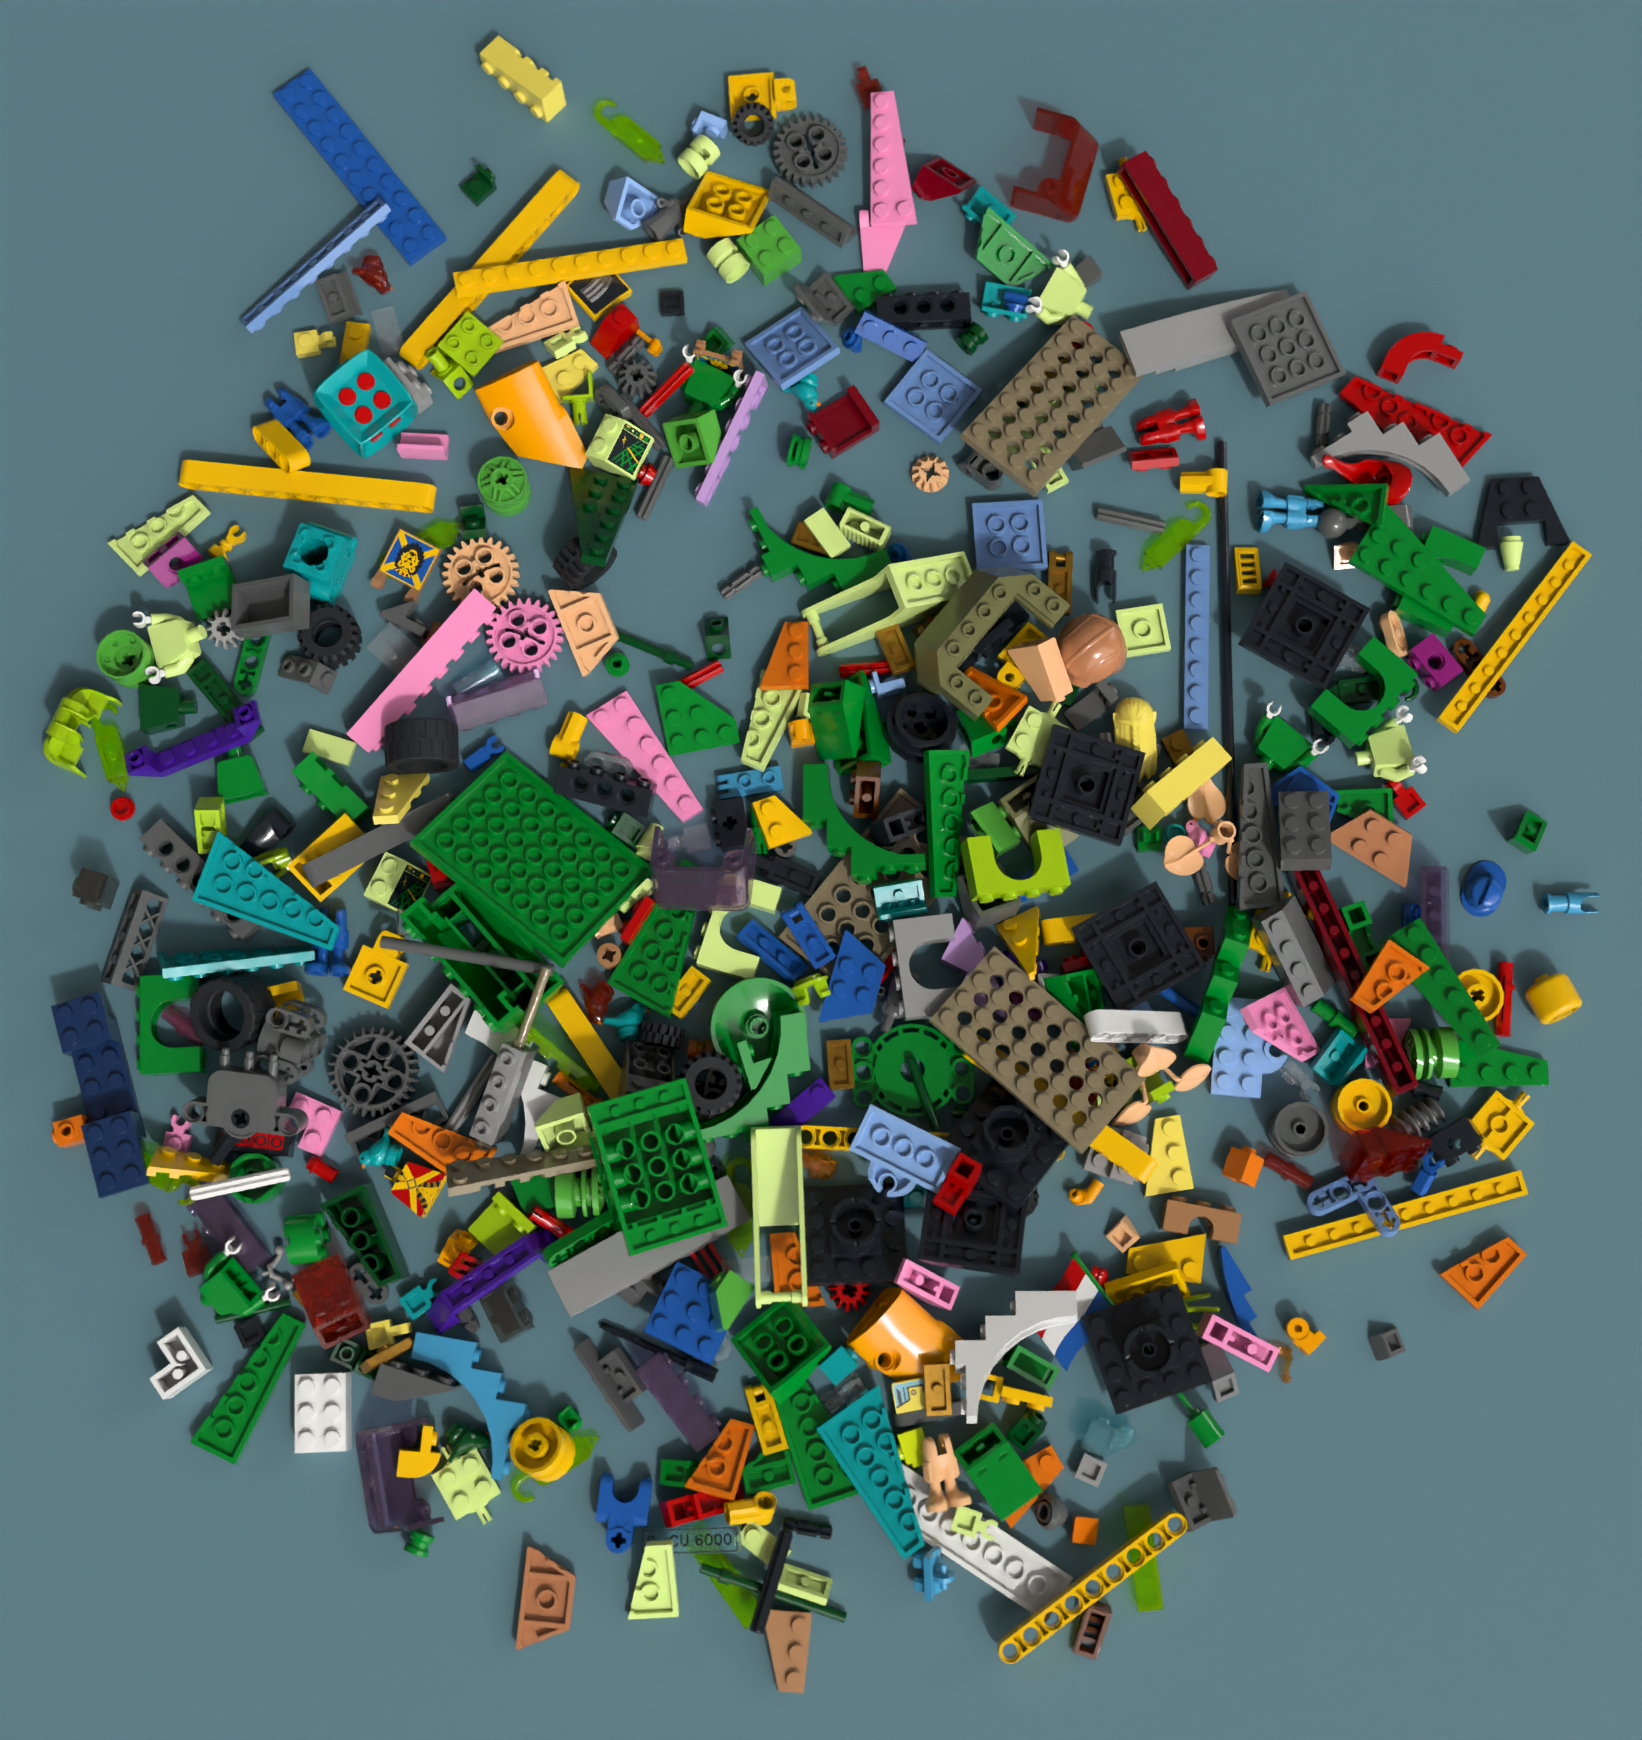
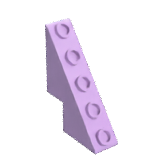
[940,918,1006,1022]

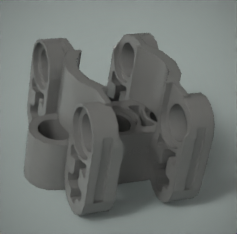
[254,999,328,1085]

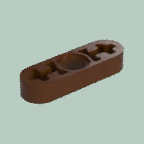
[1450,638,1506,699]

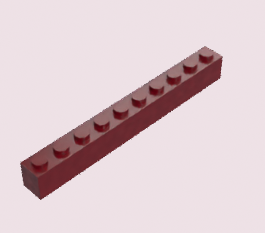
[1288,870,1419,1098]

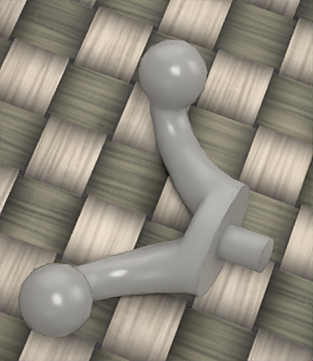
[261,1245,293,1290]

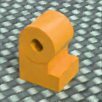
[788,719,815,749]
[1284,1318,1327,1355]

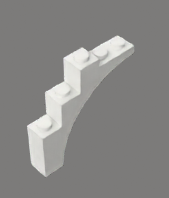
[465,1010,560,1155]
[950,1291,1077,1424]

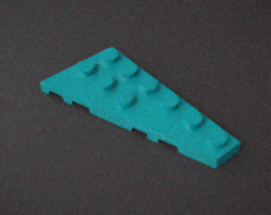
[192,831,341,951]
[156,945,315,981]
[816,1385,925,1560]

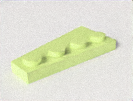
[108,495,211,577]

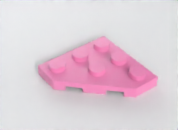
[1240,987,1320,1062]

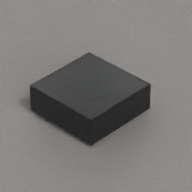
[660,291,685,317]
[233,1315,267,1349]

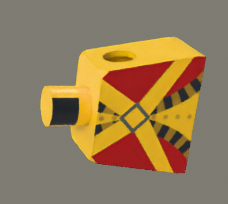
[384,1161,447,1218]

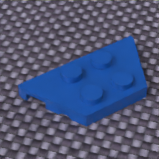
[818,930,886,1023]

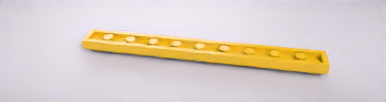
[453,238,687,298]
[1436,541,1592,734]
[1282,1170,1528,1260]

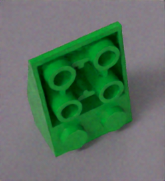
[808,680,866,761]
[953,1422,1043,1522]

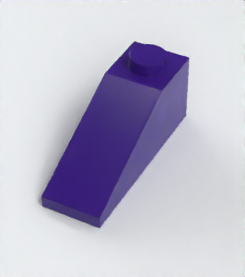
[769,1077,836,1126]

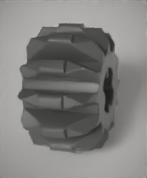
[618,359,657,400]

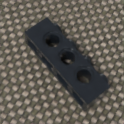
[876,290,971,331]
[554,759,657,818]

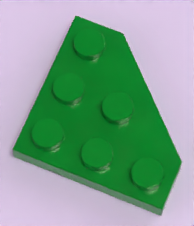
[655,681,740,757]

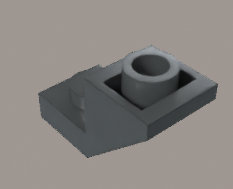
[1200,1341,1240,1403]

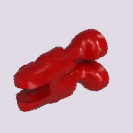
[1135,398,1206,446]

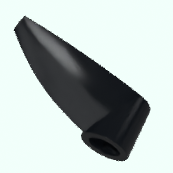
[240,808,296,858]

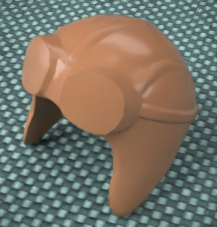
[1056,613,1127,688]

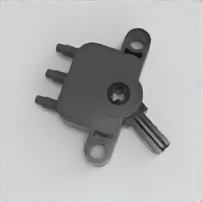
[182,1047,309,1166]

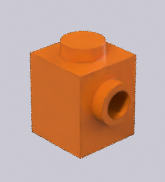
[51,1115,89,1148]
[1221,1146,1264,1187]

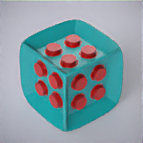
[313,349,418,459]

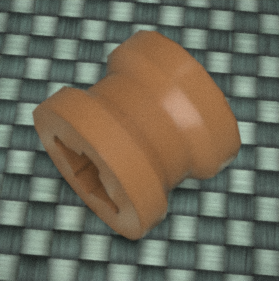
[597,943,623,970]

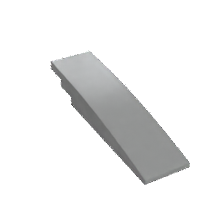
[1118,289,1289,377]
[547,1175,751,1317]

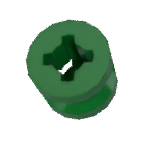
[403,1528,435,1558]

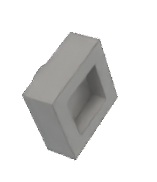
[1074,1453,1108,1488]

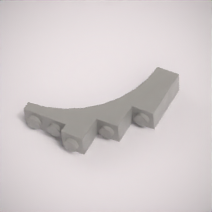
[1309,411,1470,498]

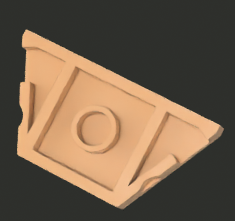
[548,590,619,677]

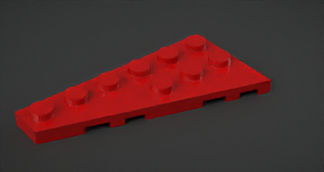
[1338,376,1493,468]

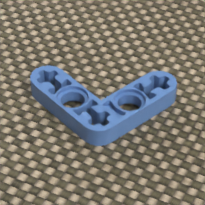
[1306,1170,1400,1237]

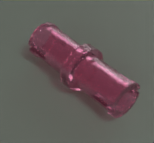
[161,1005,204,1047]

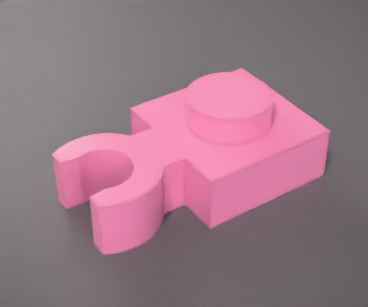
[163,1115,193,1153]

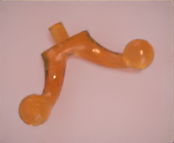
[1278,1346,1293,1383]

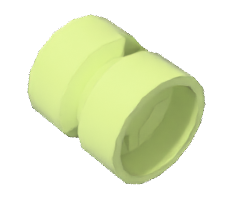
[677,134,720,179]
[707,238,750,284]

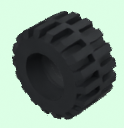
[553,536,617,591]
[297,604,363,669]
[679,1052,742,1115]

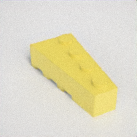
[479,35,566,123]

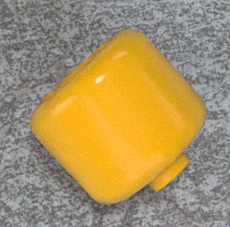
[1525,973,1582,1025]

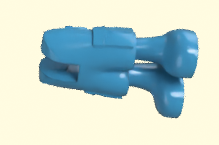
[1256,490,1324,534]

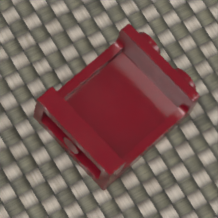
[805,385,880,459]

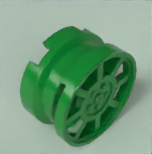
[786,433,812,470]

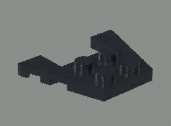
[1476,476,1569,550]

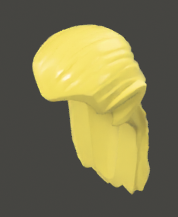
[1113,697,1157,782]

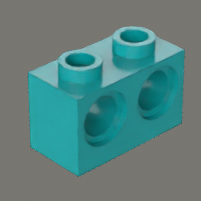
[818,1345,859,1386]

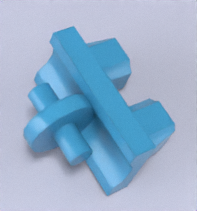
[913,1546,955,1602]

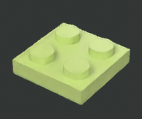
[1114,603,1171,658]

